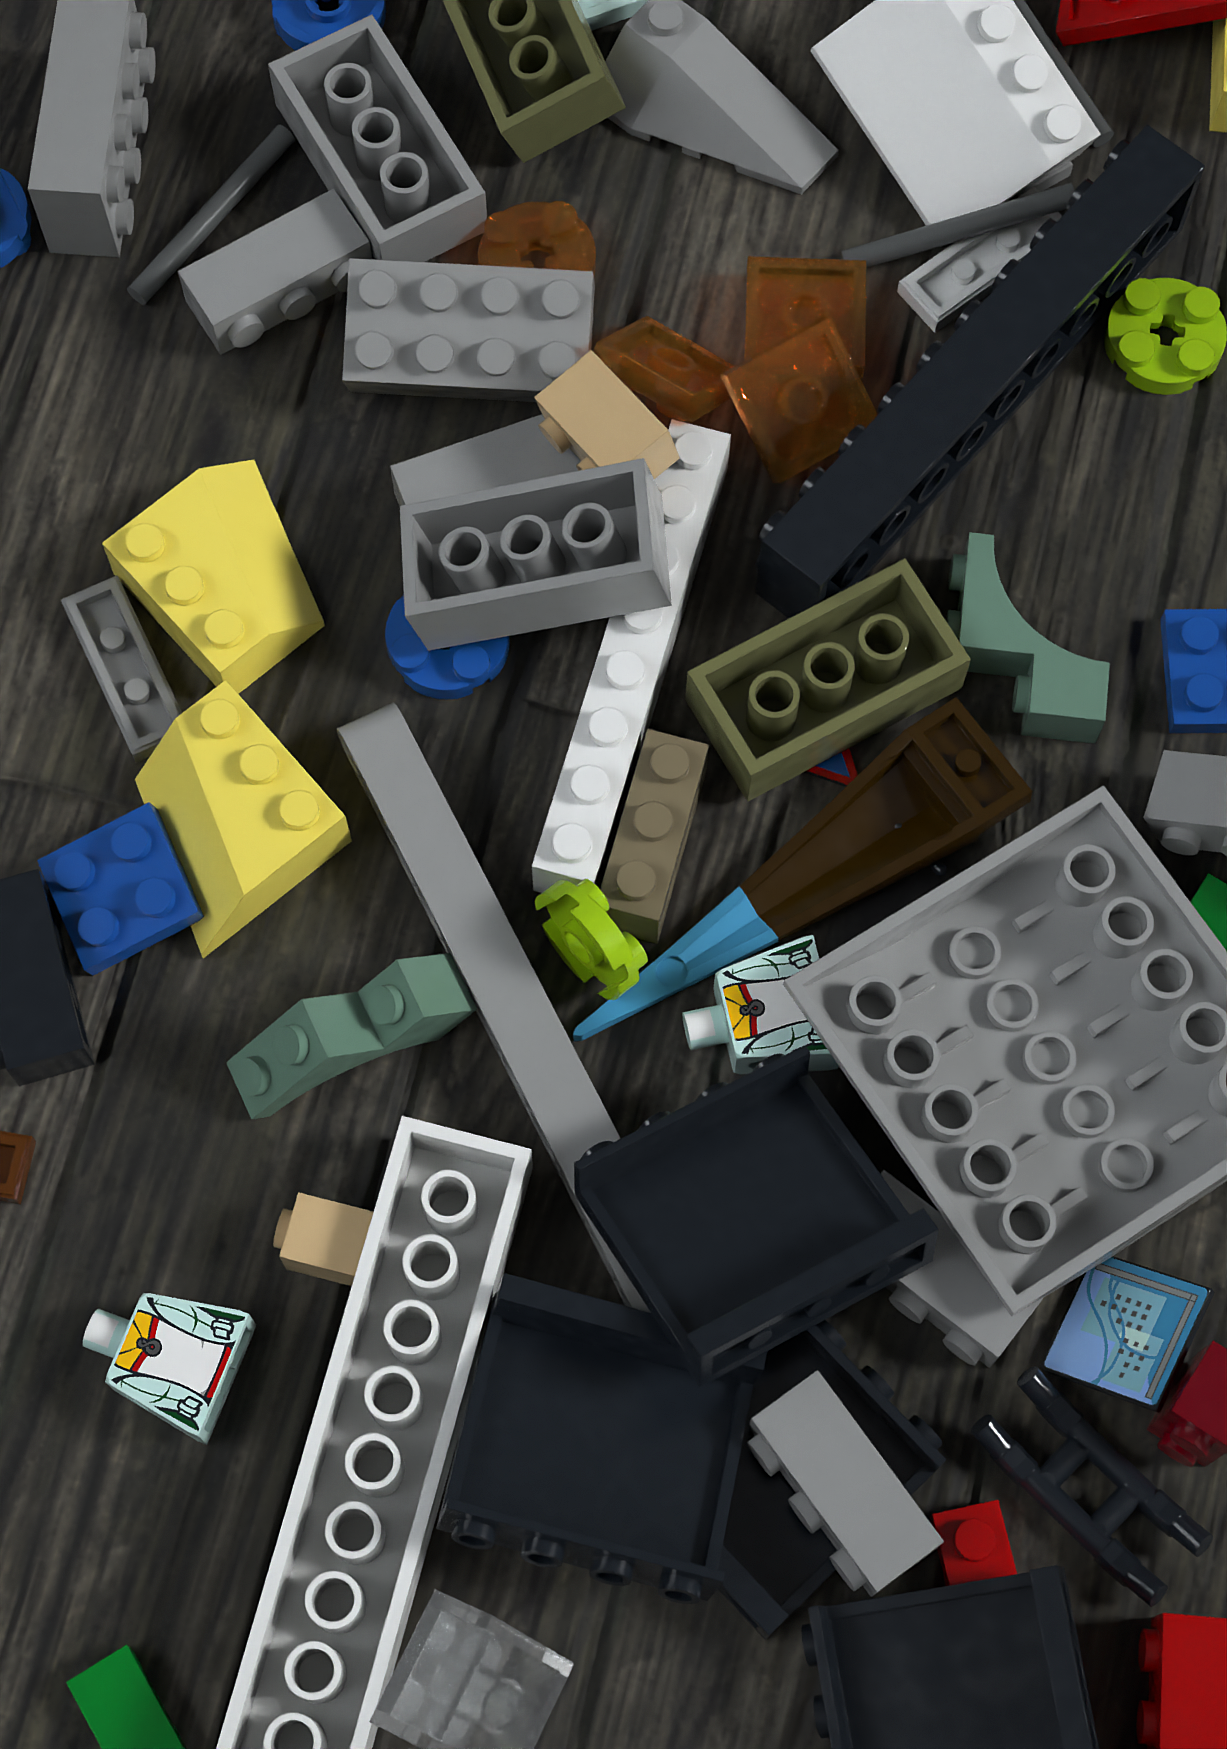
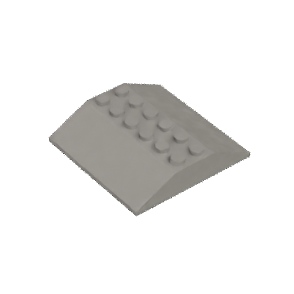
[783,786,1227,1317]

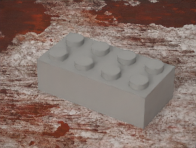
[28,0,156,257]
[268,15,488,262]
[342,258,595,402]
[400,458,672,651]

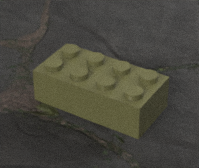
[443,0,626,163]
[685,559,971,802]

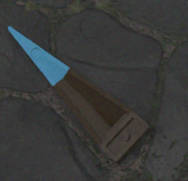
[573,697,1033,1041]

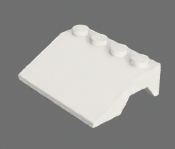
[810,0,1101,247]

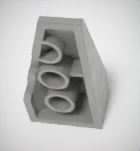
[605,0,839,195]

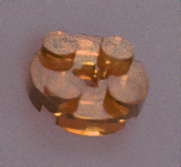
[478,201,596,276]

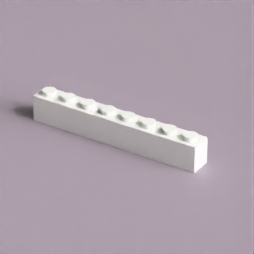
[532,419,731,893]

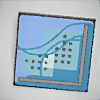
[1040,1256,1215,1413]

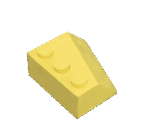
[102,459,325,694]
[135,680,352,958]

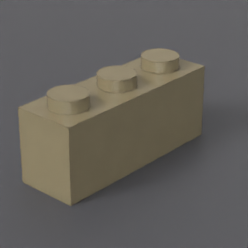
[600,729,709,944]

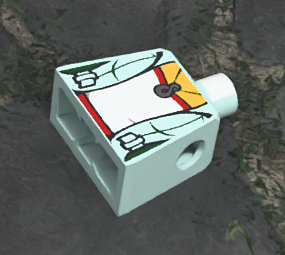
[682,935,839,1074]
[83,1293,256,1445]

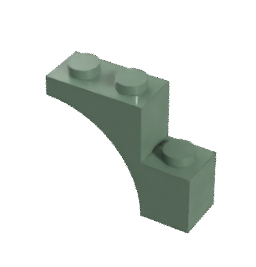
[946,532,1110,744]
[226,953,477,1119]

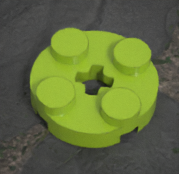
[1104,278,1227,395]
[535,879,648,1000]

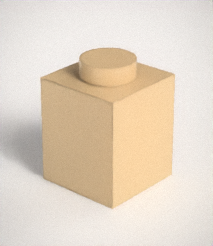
[273,1192,374,1286]

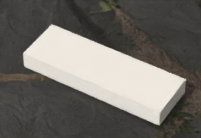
[897,187,1062,333]

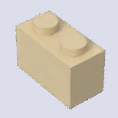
[534,350,680,479]

